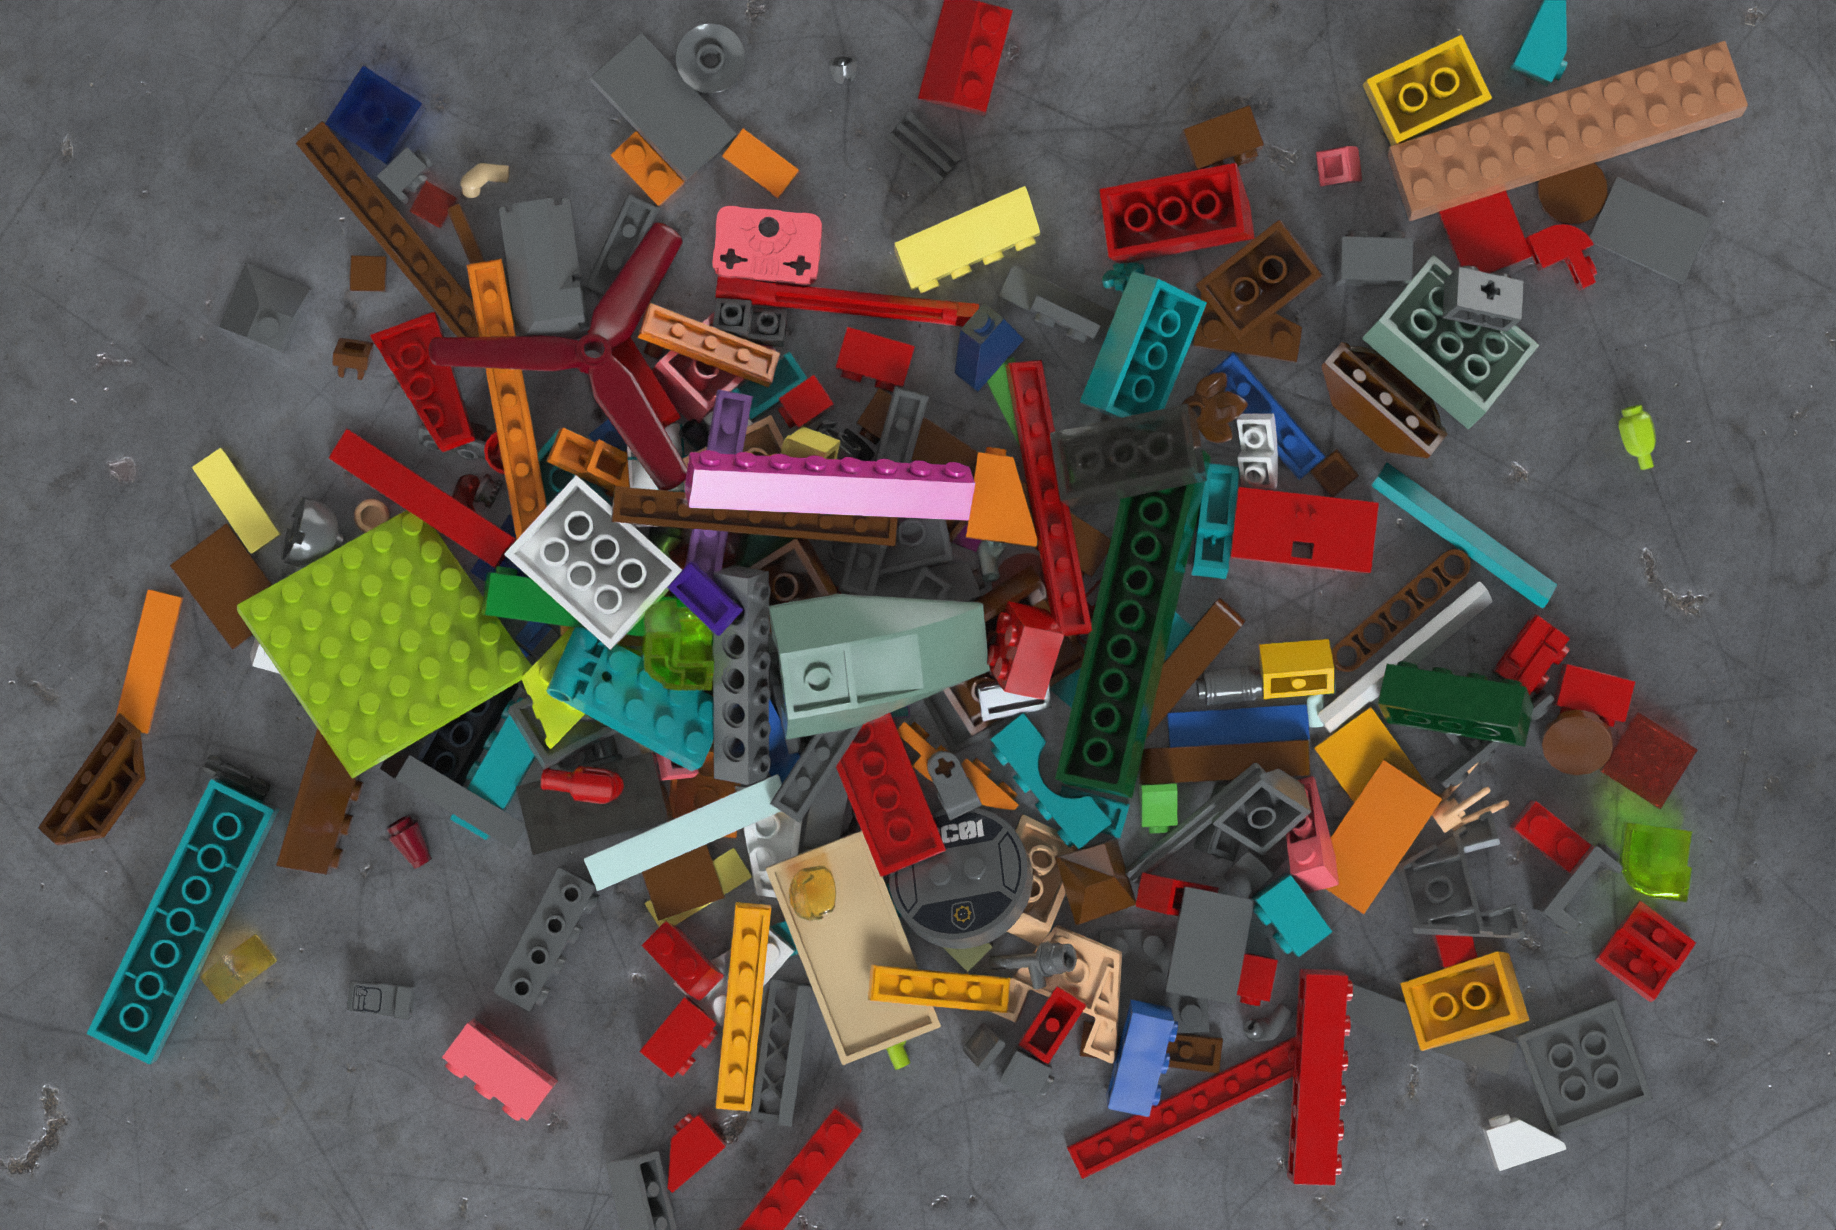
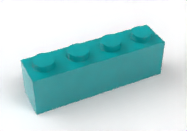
[450,696,536,840]

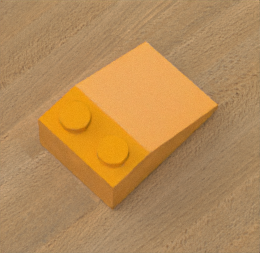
[1400,951,1530,1051]

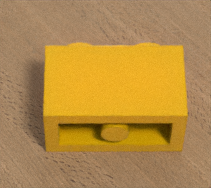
[1259,639,1334,699]

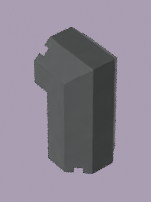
[499,198,589,341]

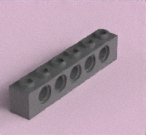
[713,566,771,785]

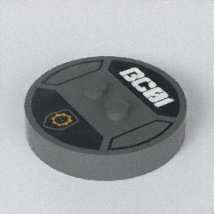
[889,808,1033,949]

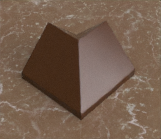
[1055,838,1136,925]

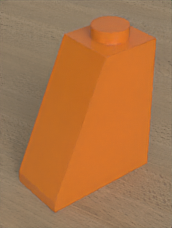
[966,447,1037,547]

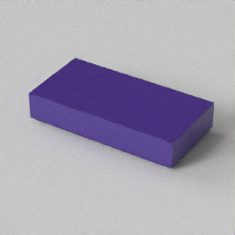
[667,561,743,636]

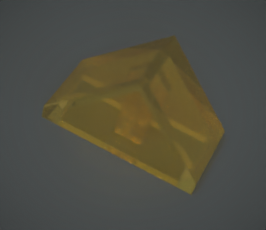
[200,934,277,1005]

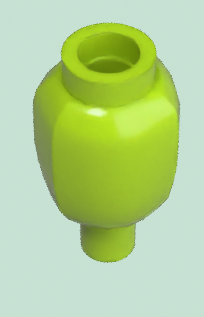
[1619,405,1656,470]

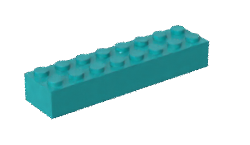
[86,778,280,1065]

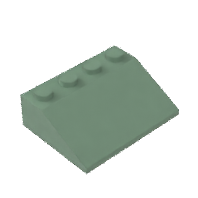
[1362,254,1539,430]

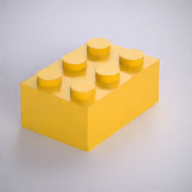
[1362,35,1492,146]

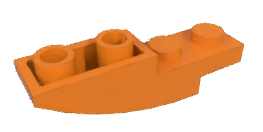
[547,428,630,497]
[897,721,1019,810]

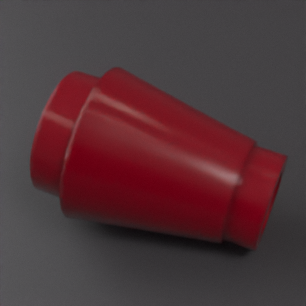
[386,814,432,869]

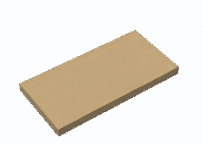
[765,830,941,1065]

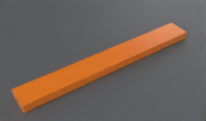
[467,259,547,539]

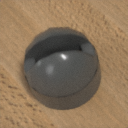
[829,55,858,84]

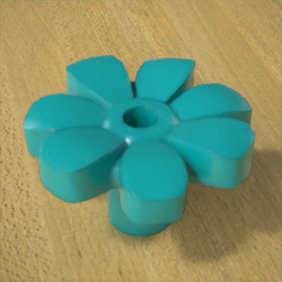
[1102,262,1146,295]

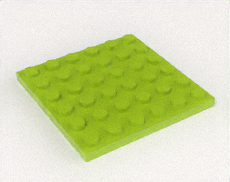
[237,510,532,779]

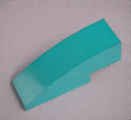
[1191,463,1239,579]

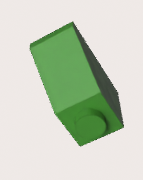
[1138,783,1178,833]

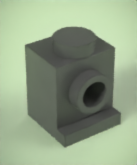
[377,147,433,205]

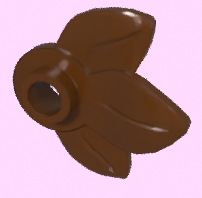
[1179,372,1248,443]

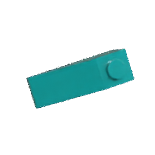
[1509,0,1568,87]

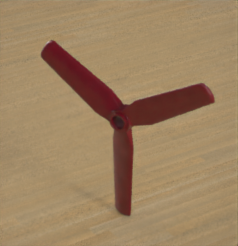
[429,222,687,491]

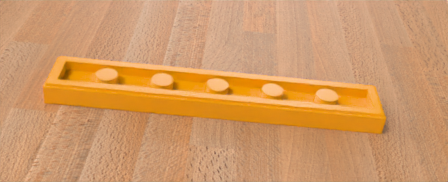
[715,902,771,1111]

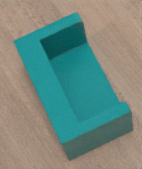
[731,352,808,422]

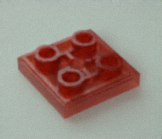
[1600,712,1698,809]

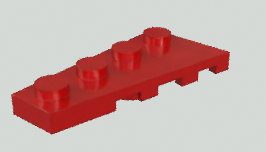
[369,311,475,452]

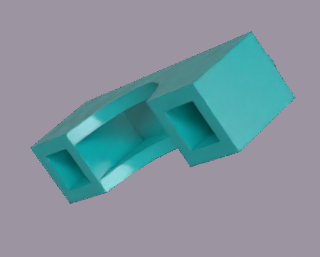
[990,713,1113,849]

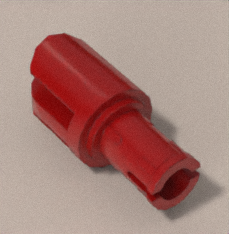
[541,766,624,804]

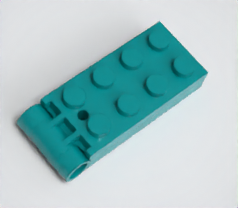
[546,627,714,771]

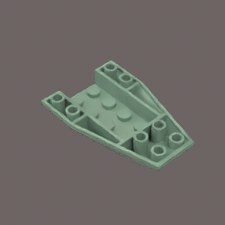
[768,594,990,740]

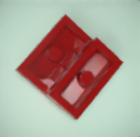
[1595,901,1696,1002]

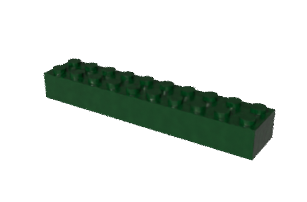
[1055,436,1211,798]

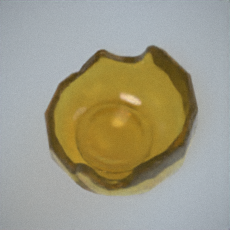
[788,866,836,921]

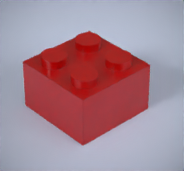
[987,601,1064,700]

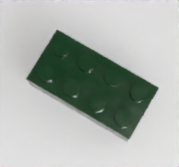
[1378,661,1534,747]

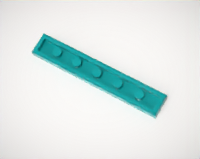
[1371,462,1557,609]

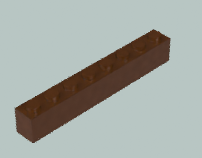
[856,388,1111,578]

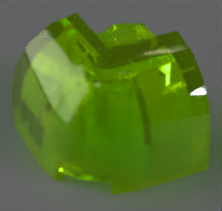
[641,599,715,690]
[1619,822,1692,902]

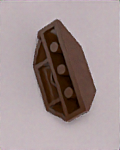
[1321,342,1448,459]
[38,713,146,846]

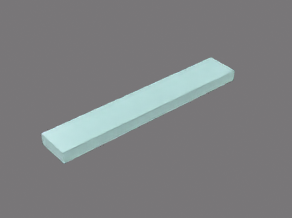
[584,774,782,891]

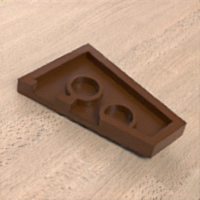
[1192,276,1302,363]

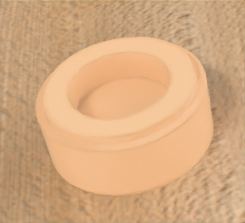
[354,499,390,533]

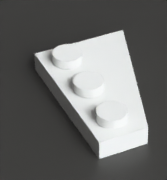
[735,786,802,898]
[673,927,795,1027]

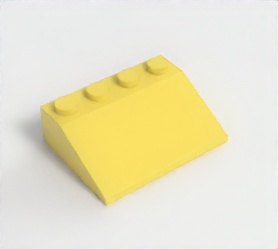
[894,186,1040,294]

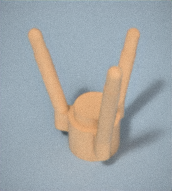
[1432,763,1509,833]

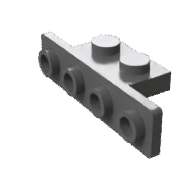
[999,265,1115,346]
[1435,689,1554,788]

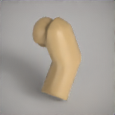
[460,163,510,198]

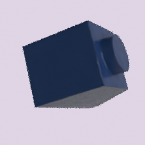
[954,303,1024,392]

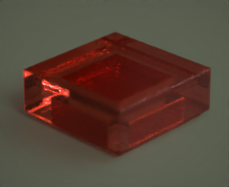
[409,181,458,229]

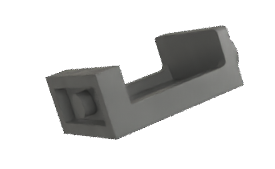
[1534,843,1623,934]

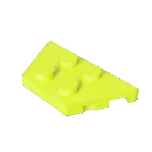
[521,627,642,749]

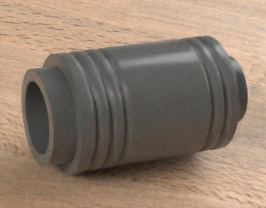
[1196,666,1263,706]

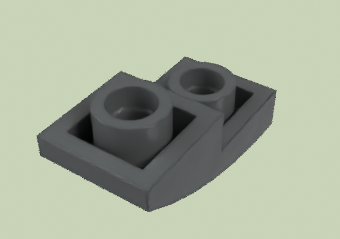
[713,298,788,347]

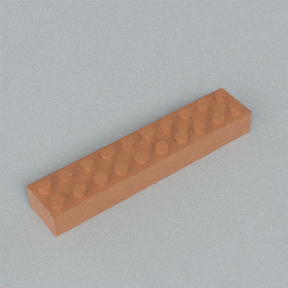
[1387,41,1748,221]

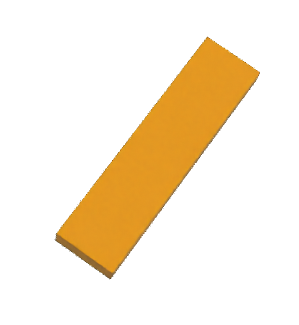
[868,965,1010,1013]

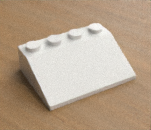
[504,475,682,650]

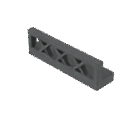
[751,979,812,1127]

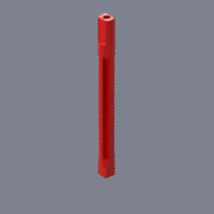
[715,276,979,327]

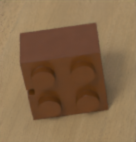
[1179,105,1264,171]

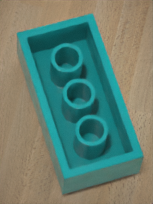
[1080,272,1207,433]

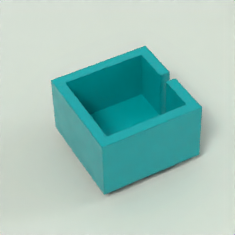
[1252,872,1332,957]

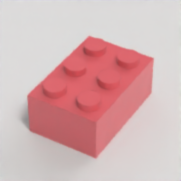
[442,1018,558,1121]

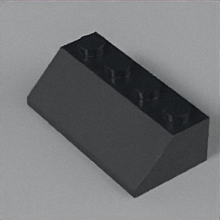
[380,683,519,787]

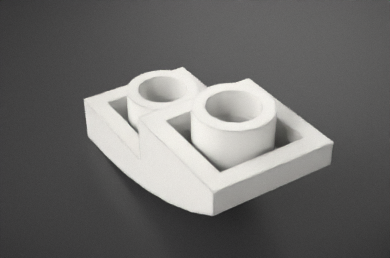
[1237,414,1278,489]

